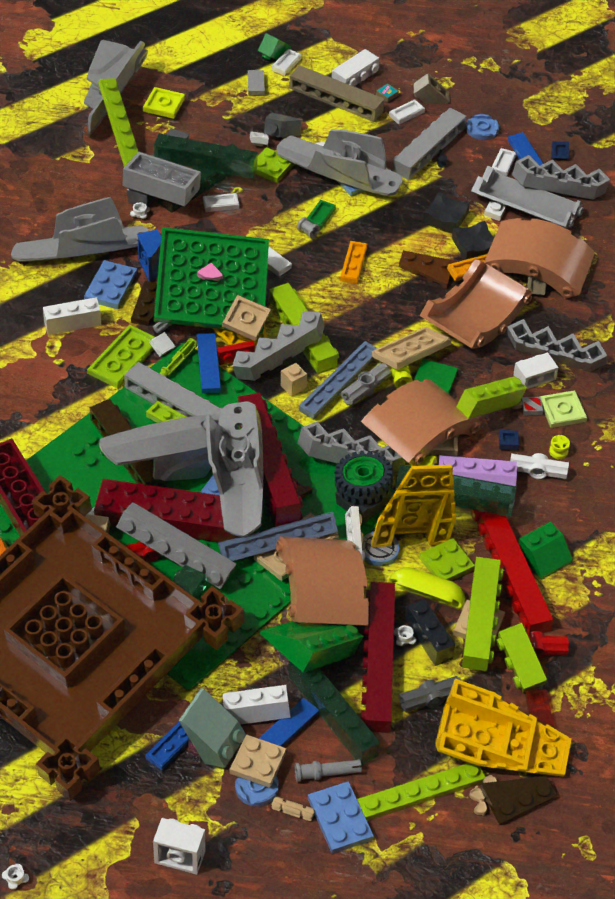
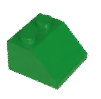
[518,521,573,580]

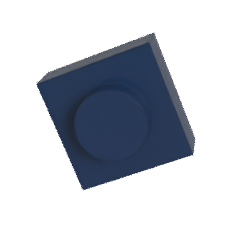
[551,141,569,159]
[499,430,519,450]

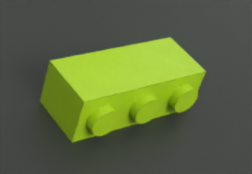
[496,623,547,693]

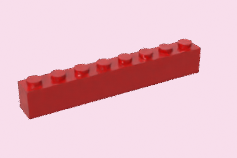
[471,496,553,635]

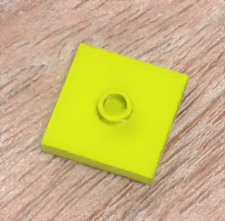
[143,87,185,119]

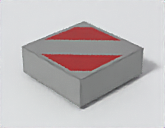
[521,397,543,416]

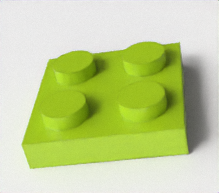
[249,147,294,183]
[419,538,475,581]

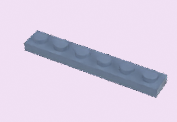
[299,341,378,419]
[218,512,338,561]

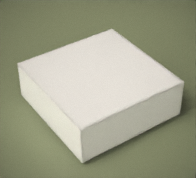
[149,332,175,357]

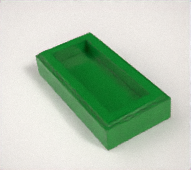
[307,199,336,230]

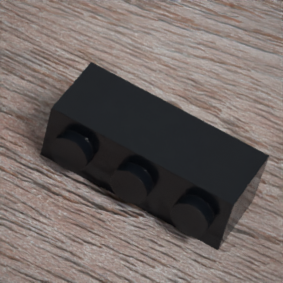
[405,599,455,666]

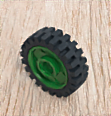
[335,451,393,504]

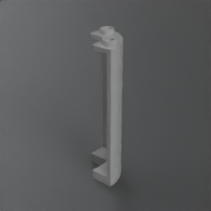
[471,166,584,228]

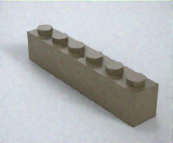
[289,65,385,122]

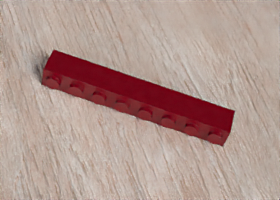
[361,582,395,733]

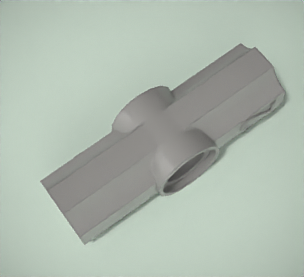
[341,363,391,405]

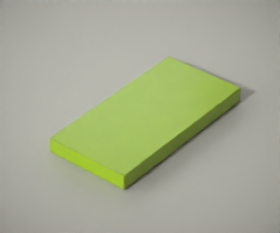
[87,325,155,389]

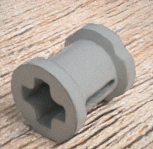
[297,217,320,239]

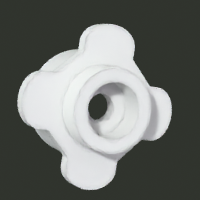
[130,202,150,219]
[394,625,416,646]
[2,864,29,889]

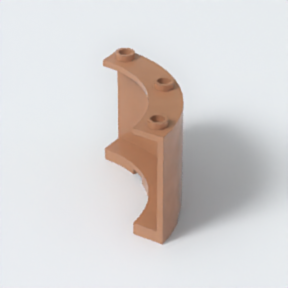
[484,218,595,299]
[420,258,533,348]
[361,379,482,466]
[276,536,368,625]

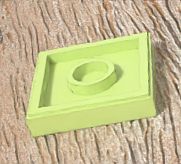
[540,390,587,428]

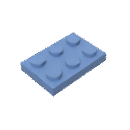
[84,260,137,309]
[308,781,374,854]

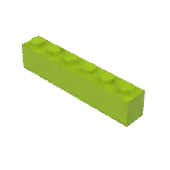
[269,283,339,374]
[462,557,503,671]

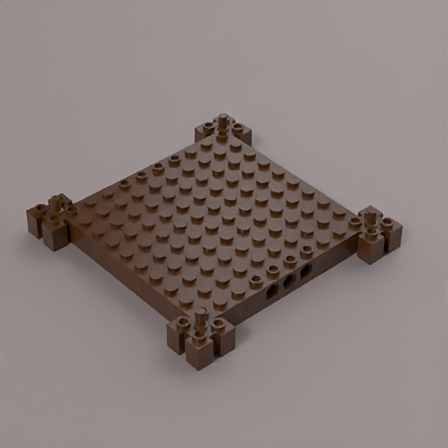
[0,475,245,801]

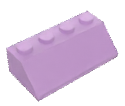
[438,456,517,506]

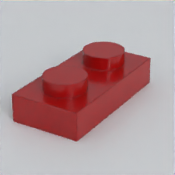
[217,340,255,365]

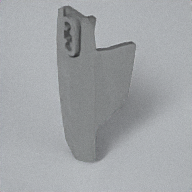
[84,40,148,136]
[277,129,403,196]
[11,197,148,261]
[206,401,264,537]
[99,414,220,481]

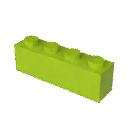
[456,376,527,419]

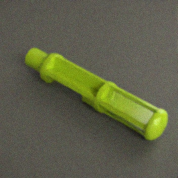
[159,338,198,377]

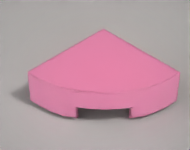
[197,263,223,281]

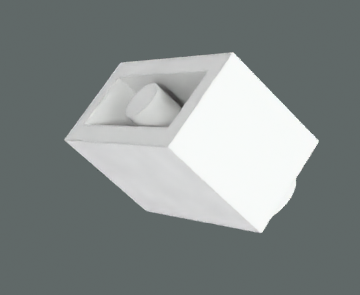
[513,352,558,389]

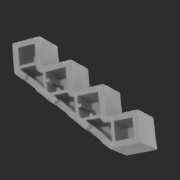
[512,155,610,200]
[232,311,325,381]
[507,319,607,372]
[298,421,406,474]

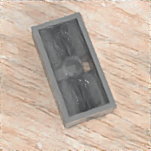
[123,152,201,206]

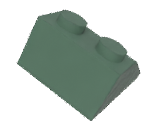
[179,688,246,768]

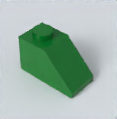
[258,33,291,60]

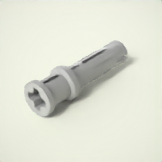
[294,759,362,783]

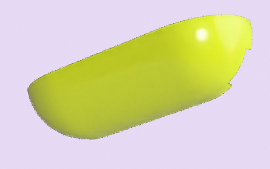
[388,567,466,610]

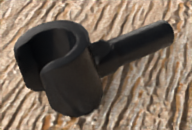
[437,149,447,167]

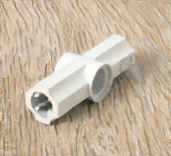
[510,453,569,479]

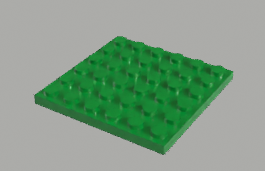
[154,227,269,333]

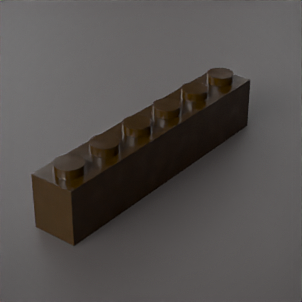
[89,399,166,487]

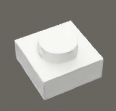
[250,132,269,146]
[484,200,506,221]

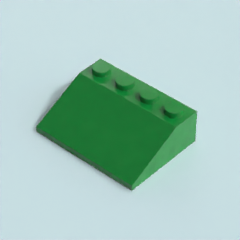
[260,621,364,673]

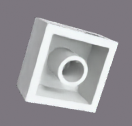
[153,818,205,875]

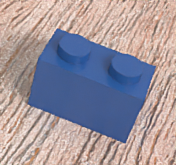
[137,229,161,282]

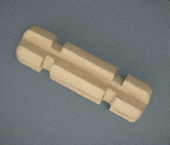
[272,797,315,821]

